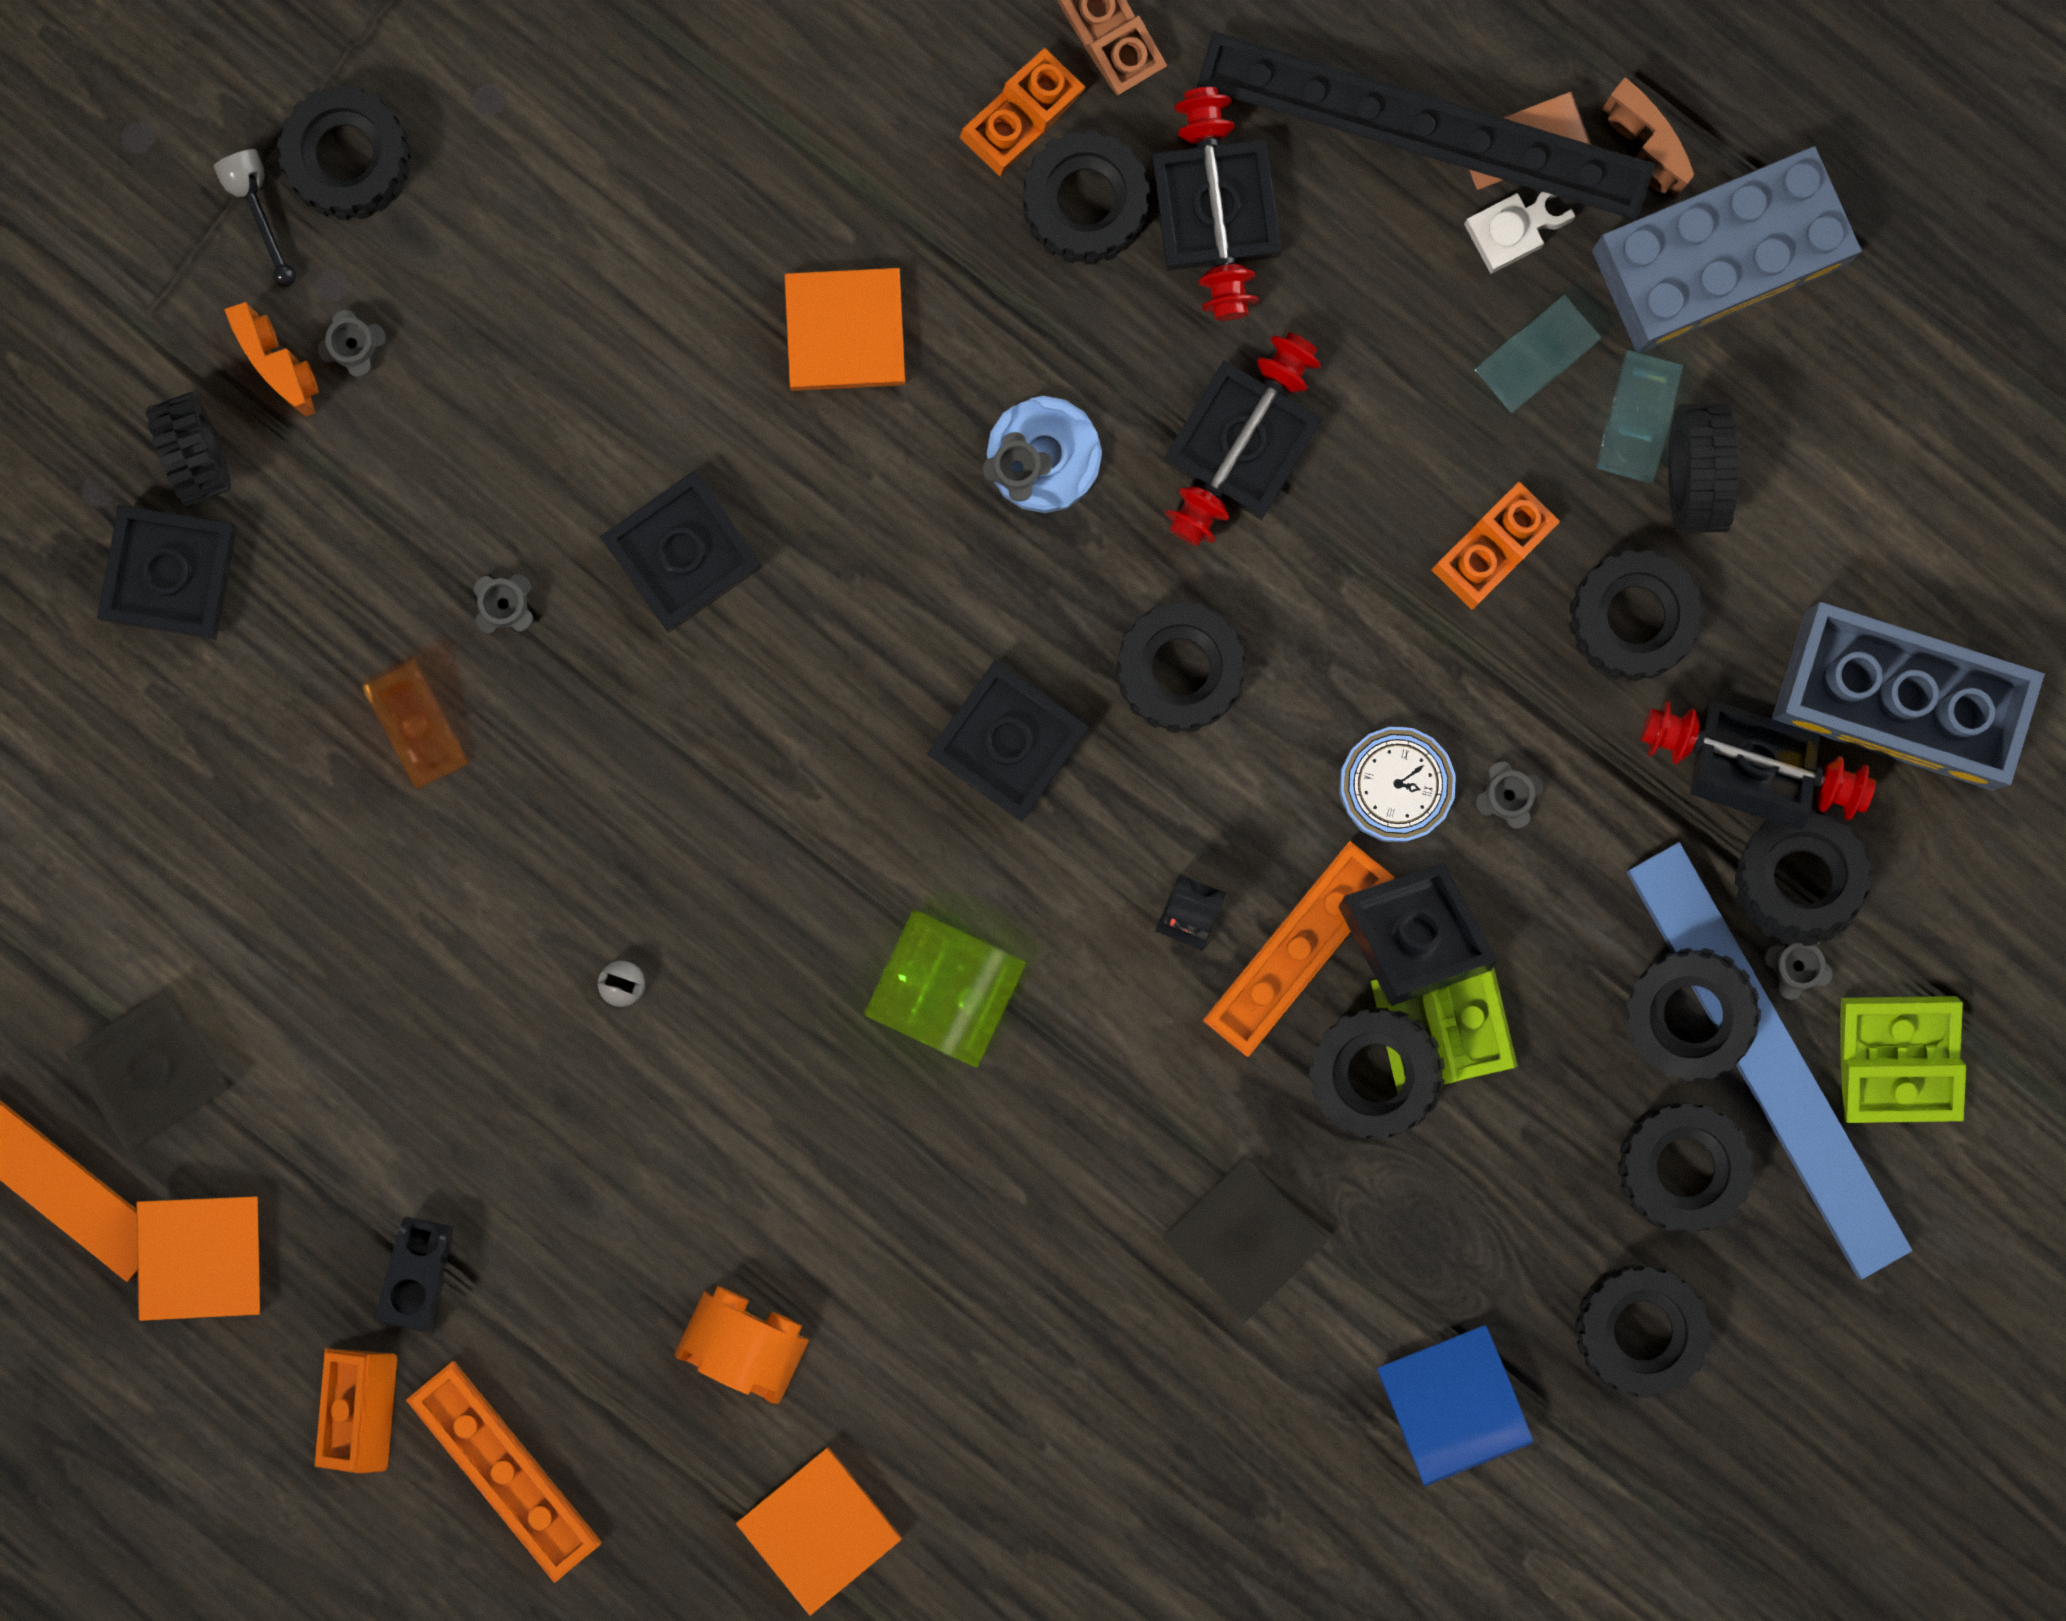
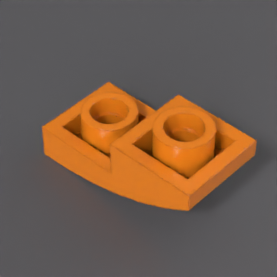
[959,48,1085,177]
[224,302,319,417]
[1431,482,1560,610]

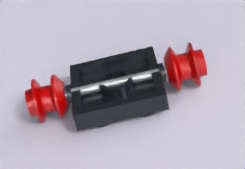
[1151,87,1282,321]
[1163,332,1323,547]
[1640,699,1876,830]

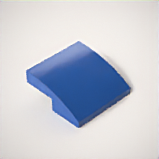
[1377,1325,1533,1487]

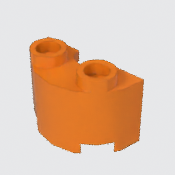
[674,1286,809,1404]

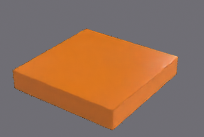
[785,268,906,391]
[136,1196,260,1321]
[736,1446,902,1616]

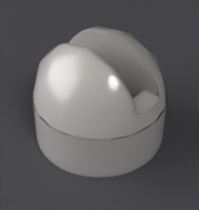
[597,960,646,1007]

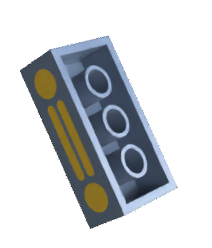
[1592,146,1862,354]
[1772,602,2045,791]

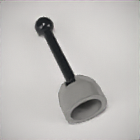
[213,149,296,287]

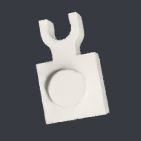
[1464,192,1575,274]

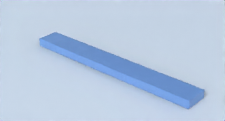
[1626,842,1913,1279]

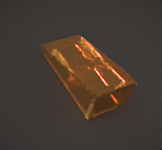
[362,656,468,790]

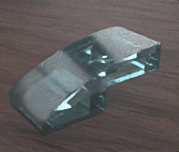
[1474,294,1602,413]
[1596,350,1683,484]

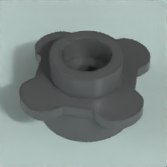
[318,310,386,377]
[983,432,1052,502]
[473,574,533,634]
[1476,762,1543,829]
[1764,941,1833,1000]

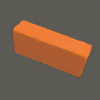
[314,1348,397,1473]

